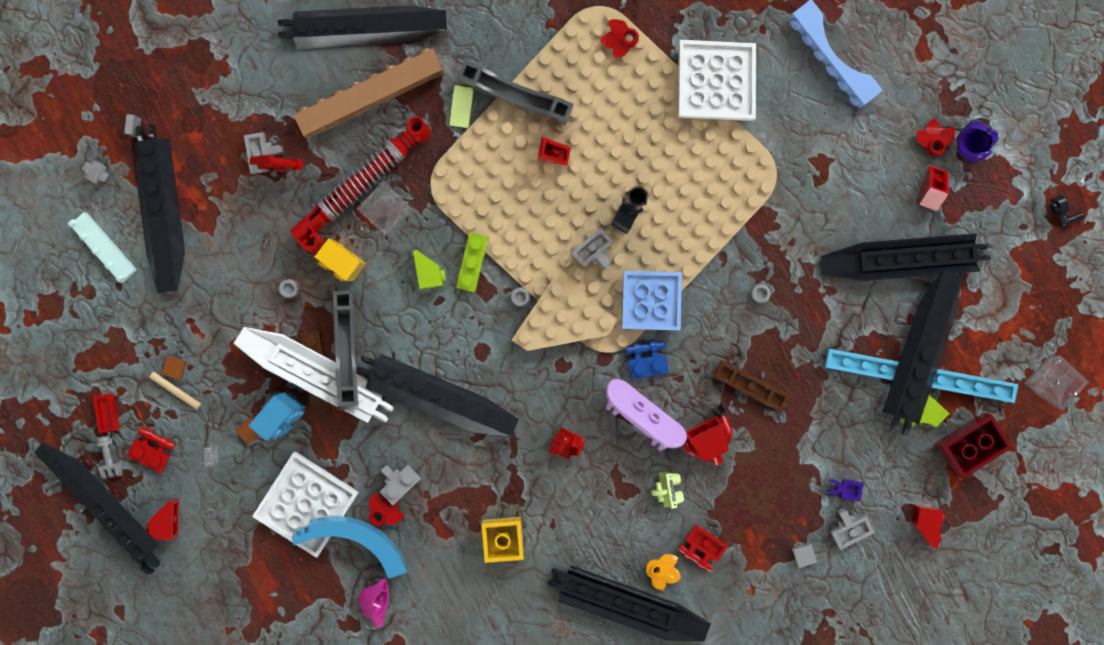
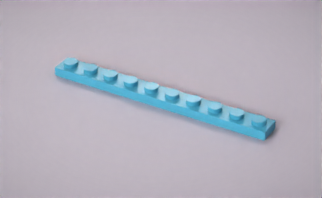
[824,349,1018,403]

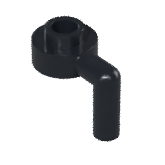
[1050,195,1084,227]

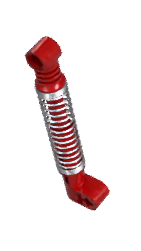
[290,116,431,256]

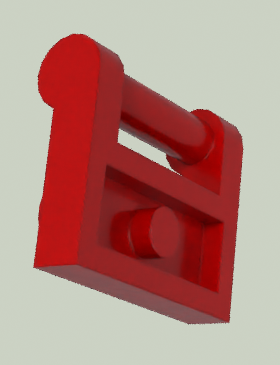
[249,155,303,172]

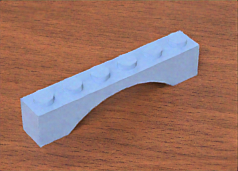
[789,0,883,108]

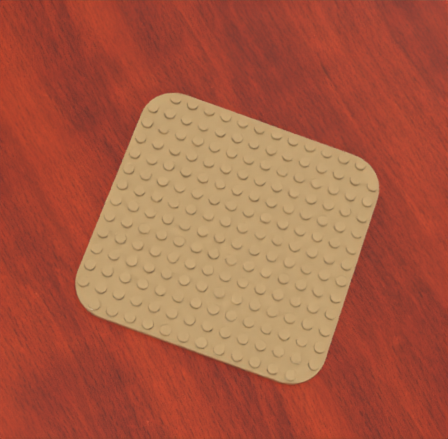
[431,6,777,352]

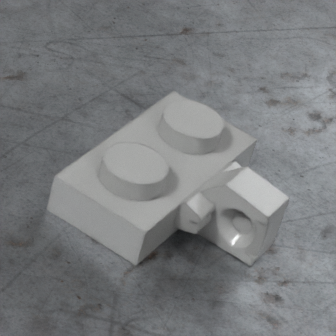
[244,132,284,174]
[571,228,613,269]
[380,465,421,505]
[830,508,875,550]

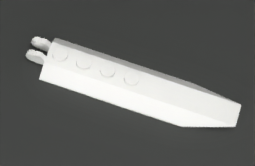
[234,327,394,423]

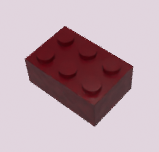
[935,413,1013,479]

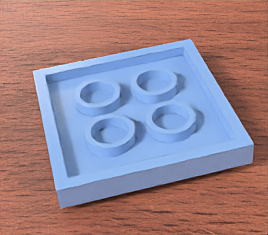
[622,271,682,330]

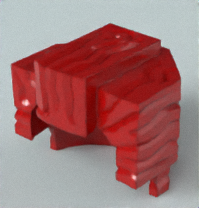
[549,427,586,460]

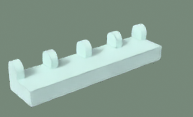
[67,212,137,283]

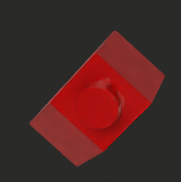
[919,165,949,211]
[146,498,179,540]

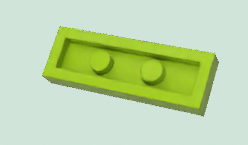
[456,232,489,292]

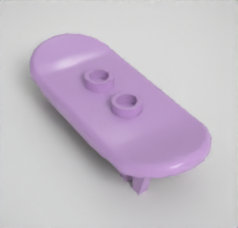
[606,379,687,451]

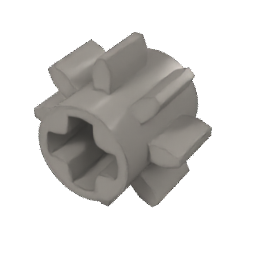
[82,160,109,184]

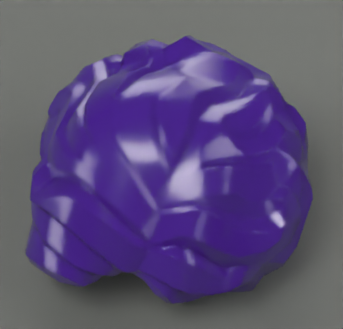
[956,122,998,162]

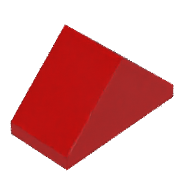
[538,137,571,166]

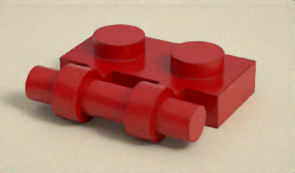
[127,427,176,473]
[677,523,728,572]

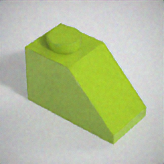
[413,250,447,289]

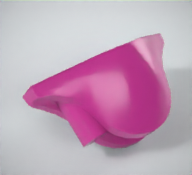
[359,578,389,628]

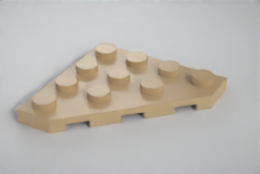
[512,276,618,351]

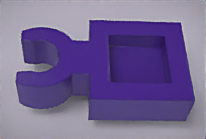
[827,479,864,502]

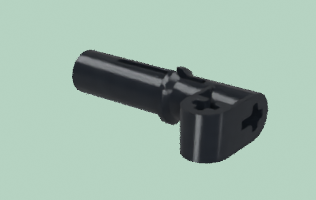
[610,186,648,234]

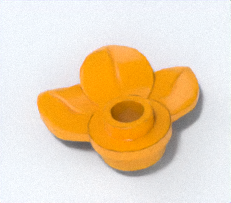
[646,554,681,591]

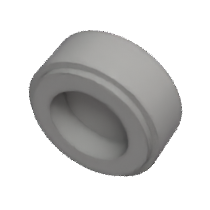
[279,279,299,298]
[750,284,771,303]
[511,288,530,307]

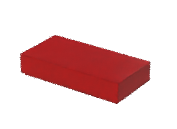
[92,393,120,434]

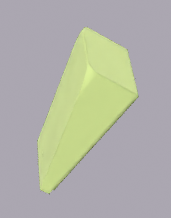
[450,85,474,128]

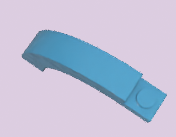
[291,516,407,579]

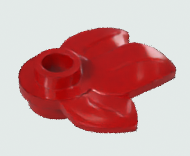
[600,19,639,58]
[916,118,955,157]
[369,493,404,527]

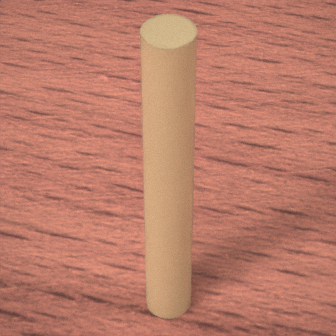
[149,372,201,410]

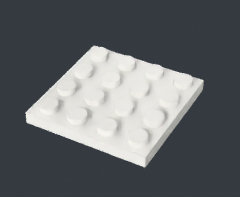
[678,40,756,121]
[252,451,359,558]

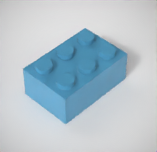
[249,391,306,441]

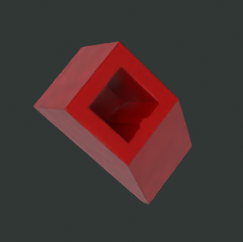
[911,504,944,549]

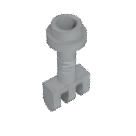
[96,436,122,479]

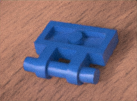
[626,341,669,379]

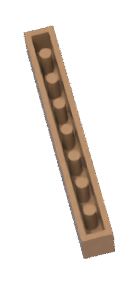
[294,48,445,139]

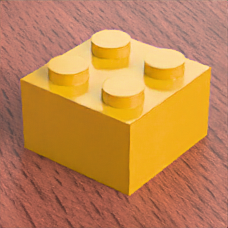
[315,238,367,282]
[482,517,524,563]

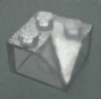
[357,181,414,236]
[1024,355,1089,411]

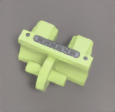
[651,472,684,509]

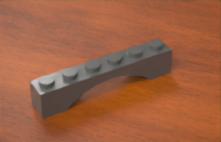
[457,60,574,126]
[333,290,358,410]

